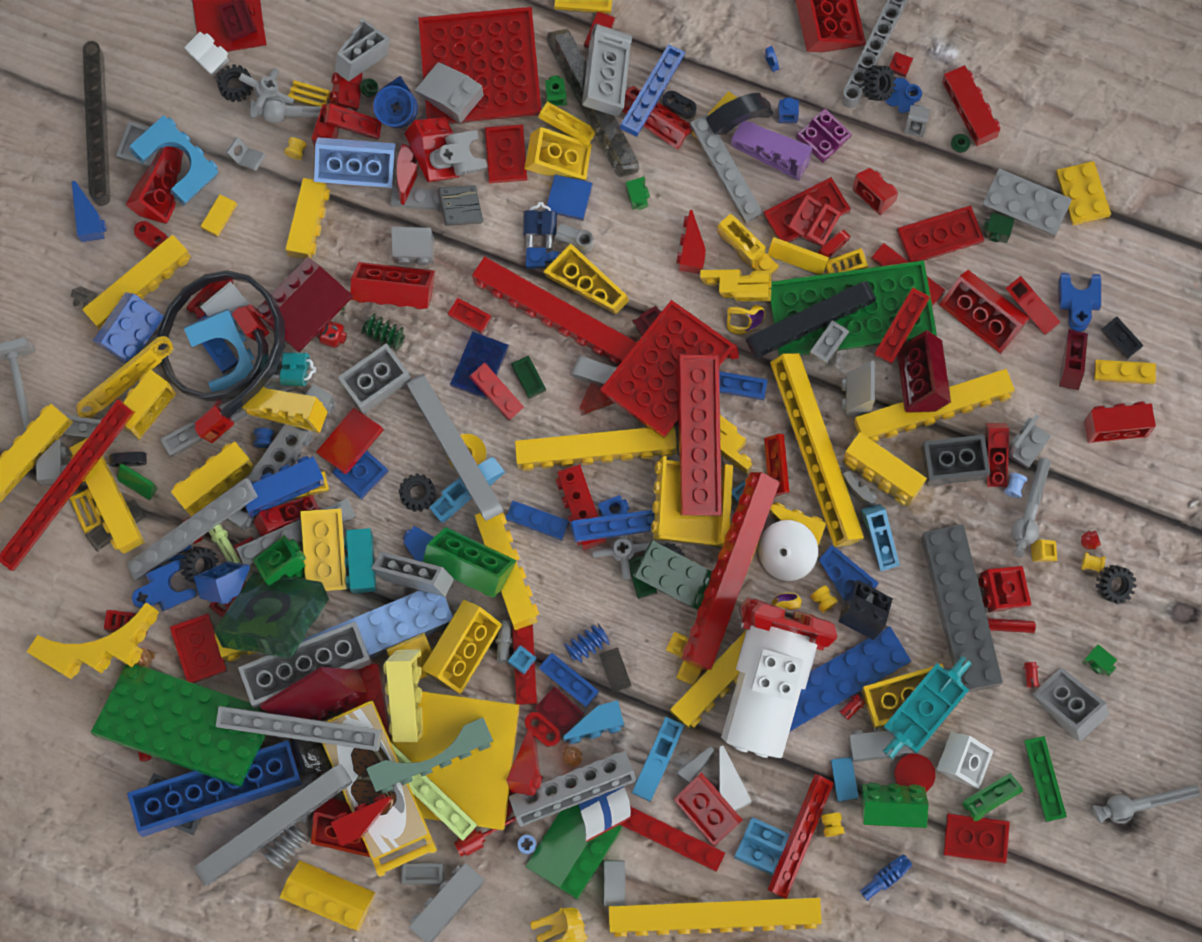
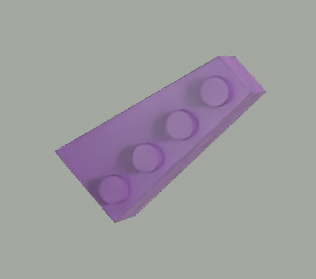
[731,121,813,181]

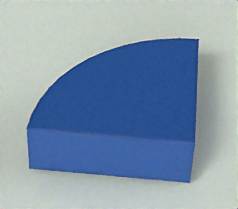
[765,46,779,72]

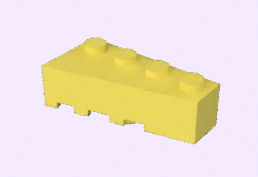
[384,649,423,742]

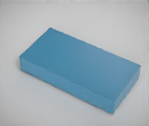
[831,757,859,802]

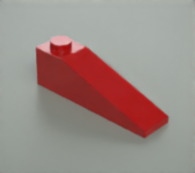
[125,146,183,224]

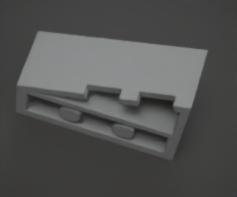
[334,18,390,81]

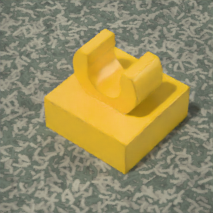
[666,632,689,658]

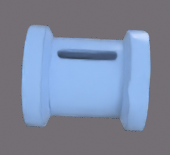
[1004,473,1027,498]

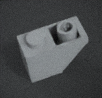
[36,440,68,485]

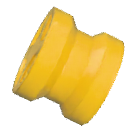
[284,137,307,160]

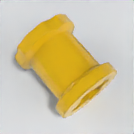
[1081,552,1106,574]

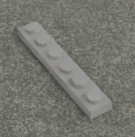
[690,114,763,224]
[236,499,356,565]

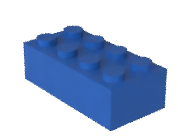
[245,456,324,518]

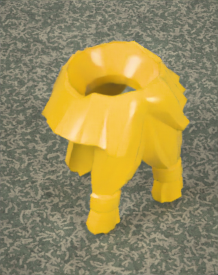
[530,907,588,942]

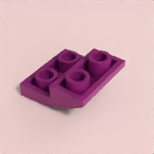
[796,109,852,163]

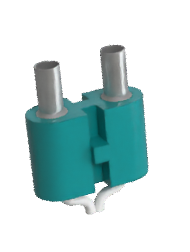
[268,352,316,387]

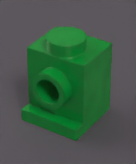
[545,75,567,107]
[626,177,650,210]
[1081,644,1117,677]

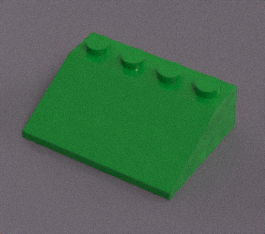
[525,804,623,900]

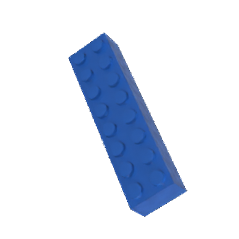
[127,740,302,837]

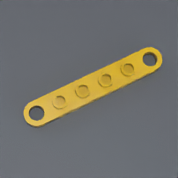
[76,336,173,418]

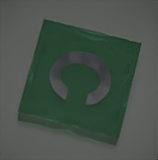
[214,572,329,659]

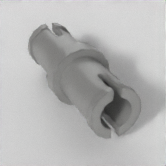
[496,620,512,663]

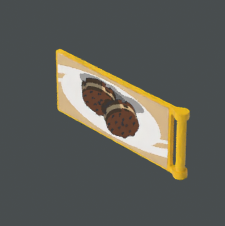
[322,701,438,877]

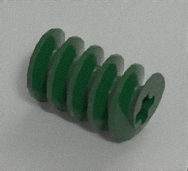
[361,313,405,351]

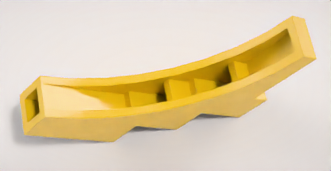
[26,603,159,680]

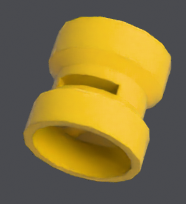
[810,585,838,613]
[821,812,845,837]

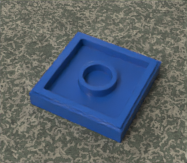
[546,175,593,221]
[332,451,389,500]

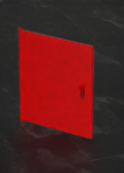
[192,0,267,52]

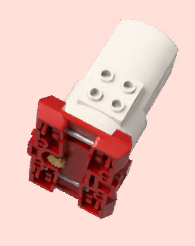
[721,597,837,758]

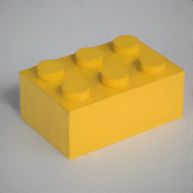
[123,369,176,440]

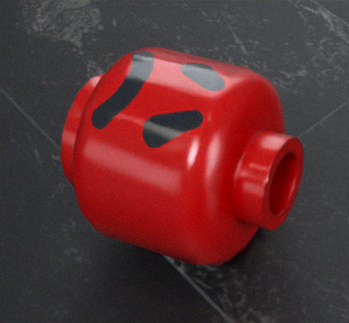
[316,321,347,348]

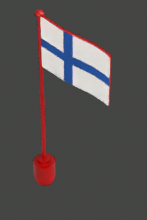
[454,771,631,857]

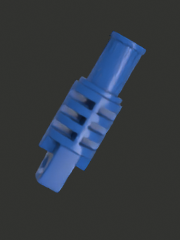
[859,854,913,901]

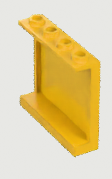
[651,456,733,547]

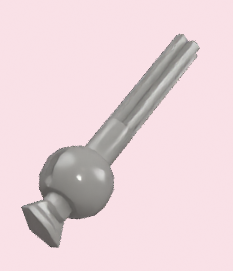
[250,97,351,124]
[1011,458,1051,558]
[1092,785,1200,824]

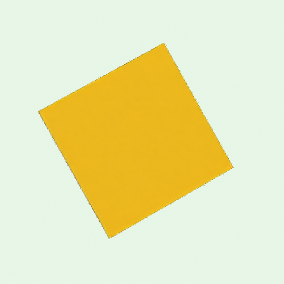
[391,691,520,830]

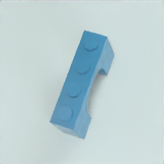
[129,115,219,206]
[184,308,254,402]

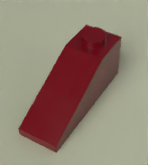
[1059,329,1088,391]

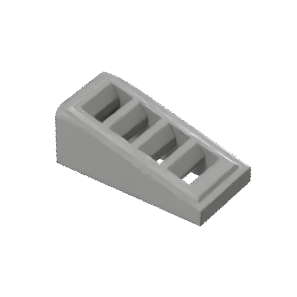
[677,747,714,784]

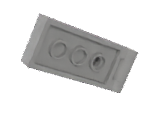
[582,24,632,117]

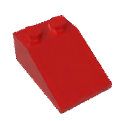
[404,117,460,182]

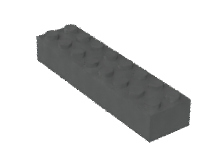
[921,524,1003,693]

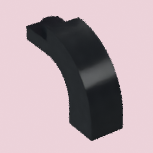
[706,92,774,135]

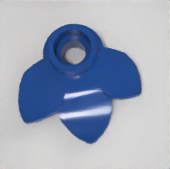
[884,78,922,113]

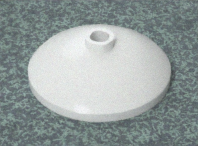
[758,520,818,581]

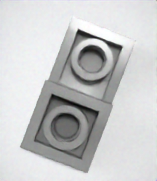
[842,471,877,507]
[603,860,625,906]

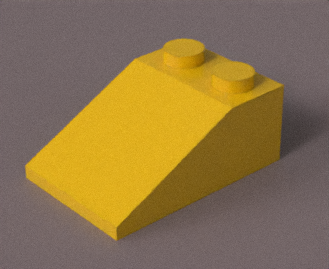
[524,127,592,181]

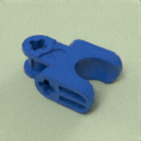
[1058,273,1101,332]
[132,560,198,612]

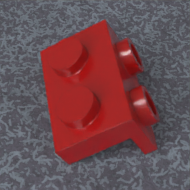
[329,72,363,111]

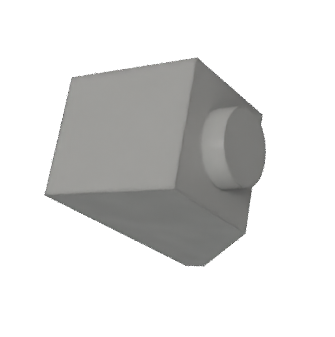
[904,105,930,138]

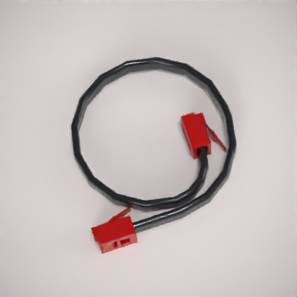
[158,270,285,444]

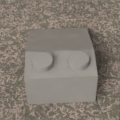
[415,62,484,124]
[842,361,875,417]
[1032,667,1109,742]

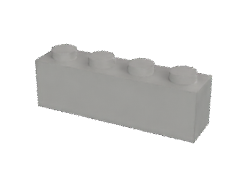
[372,552,454,597]
[409,863,485,942]

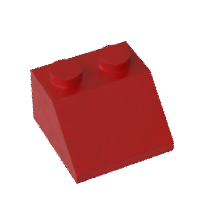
[852,168,898,216]

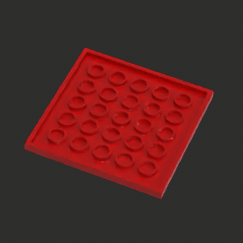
[418,7,542,124]

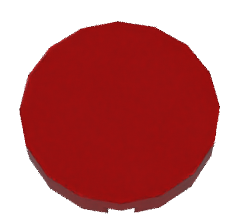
[894,754,936,792]

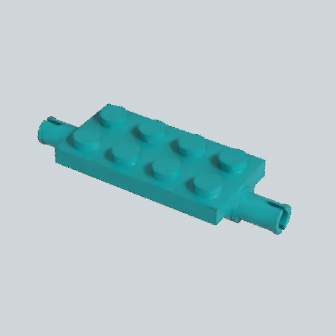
[882,656,972,760]

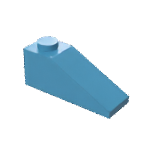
[861,504,900,571]

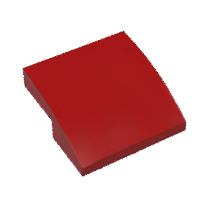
[786,194,842,246]

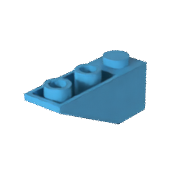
[563,700,624,745]

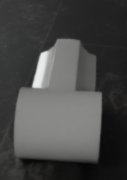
[555,223,595,254]

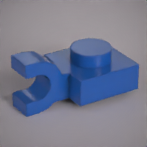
[526,248,559,269]

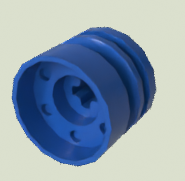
[373,85,418,128]

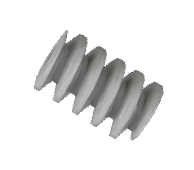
[262,825,308,869]

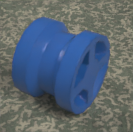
[253,428,274,448]

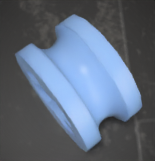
[518,835,537,854]

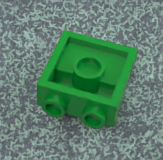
[253,534,307,586]

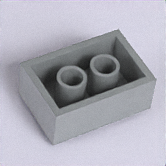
[338,343,411,414]

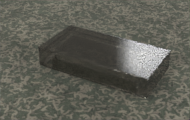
[599,647,632,693]

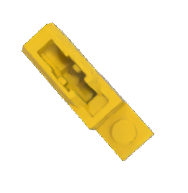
[717,213,779,275]
[700,269,772,302]
[720,415,753,474]

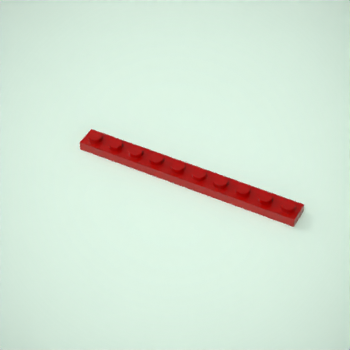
[0,399,135,571]

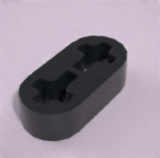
[663,91,697,119]
[109,452,147,467]

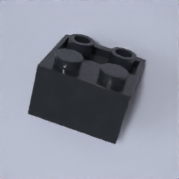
[838,580,893,640]

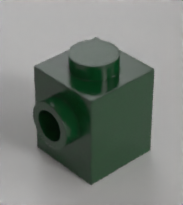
[983,213,1015,243]

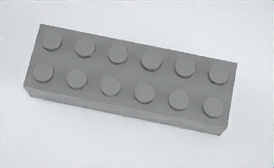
[238,622,372,709]

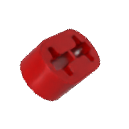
[818,230,851,258]

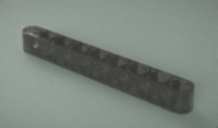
[547,29,640,177]
[83,41,110,206]

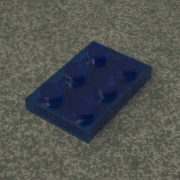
[450,331,509,400]

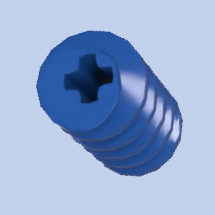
[563,623,610,663]

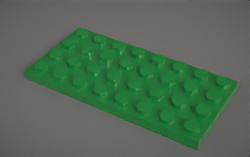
[769,261,937,356]
[91,664,268,787]

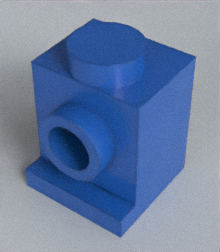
[778,98,799,123]

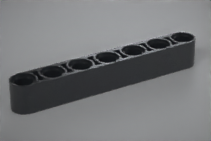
[745,281,877,358]

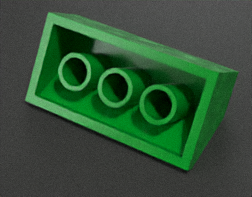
[423,527,517,598]

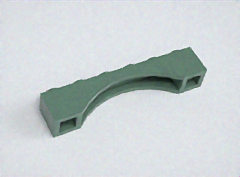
[366,718,493,794]

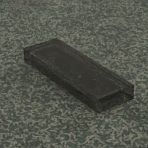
[85,499,146,552]

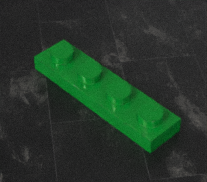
[1023,736,1067,823]

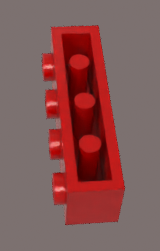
[555,464,606,551]

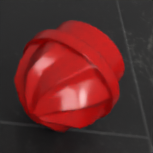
[1081,530,1101,550]

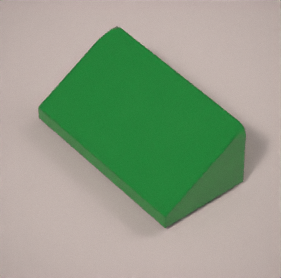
[117,464,158,500]

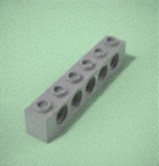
[509,751,637,827]

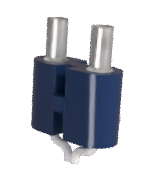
[523,202,557,249]

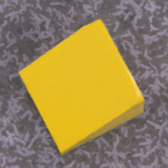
[1031,539,1058,562]

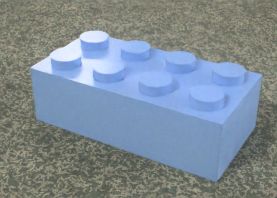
[314,138,395,188]

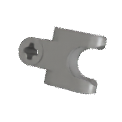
[430,130,488,176]

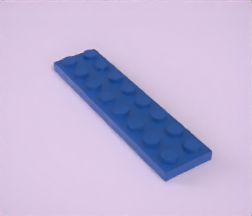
[789,626,912,732]

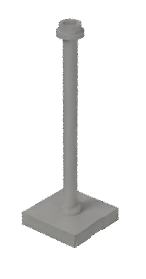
[0,337,36,465]

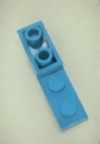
[429,457,506,523]
[632,717,684,802]

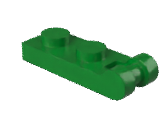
[962,773,1023,821]

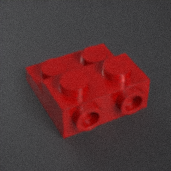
[978,566,1032,613]

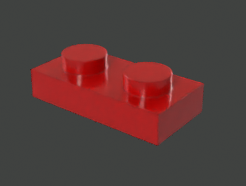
[448,297,492,334]

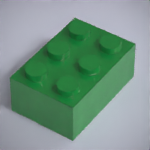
[861,782,929,828]

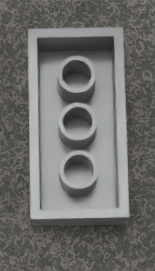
[982,168,1072,237]

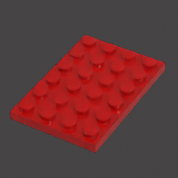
[600,299,735,438]

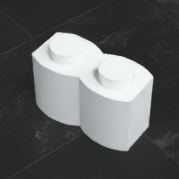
[184,32,229,77]

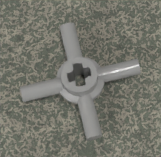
[239,68,294,111]
[592,535,650,580]

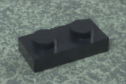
[1101,316,1144,360]

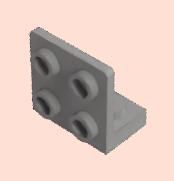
[1008,415,1051,469]

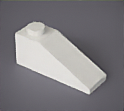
[719,746,752,811]

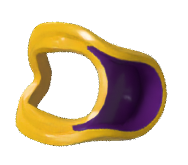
[727,305,765,335]
[771,593,802,610]

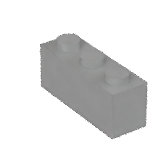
[848,727,914,762]

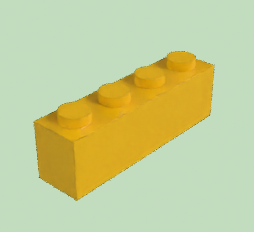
[285,178,330,259]

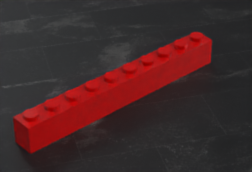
[472,256,637,366]
[681,472,780,670]

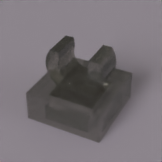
[70,286,98,308]

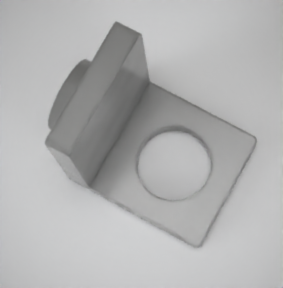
[226,137,266,170]

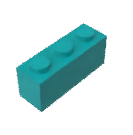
[343,528,377,594]

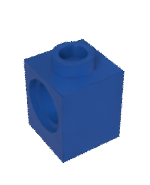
[598,495,630,517]

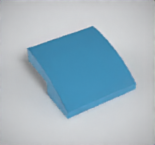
[734,817,790,876]

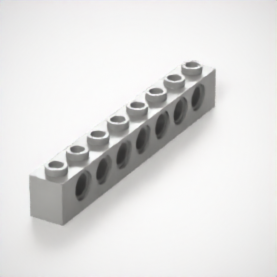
[226,384,335,531]

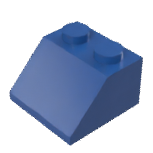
[193,561,250,604]

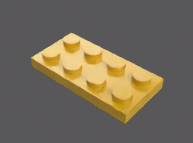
[300,509,347,592]

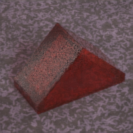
[579,383,615,416]

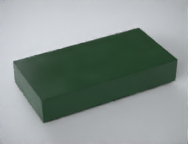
[511,355,546,399]
[629,555,657,599]

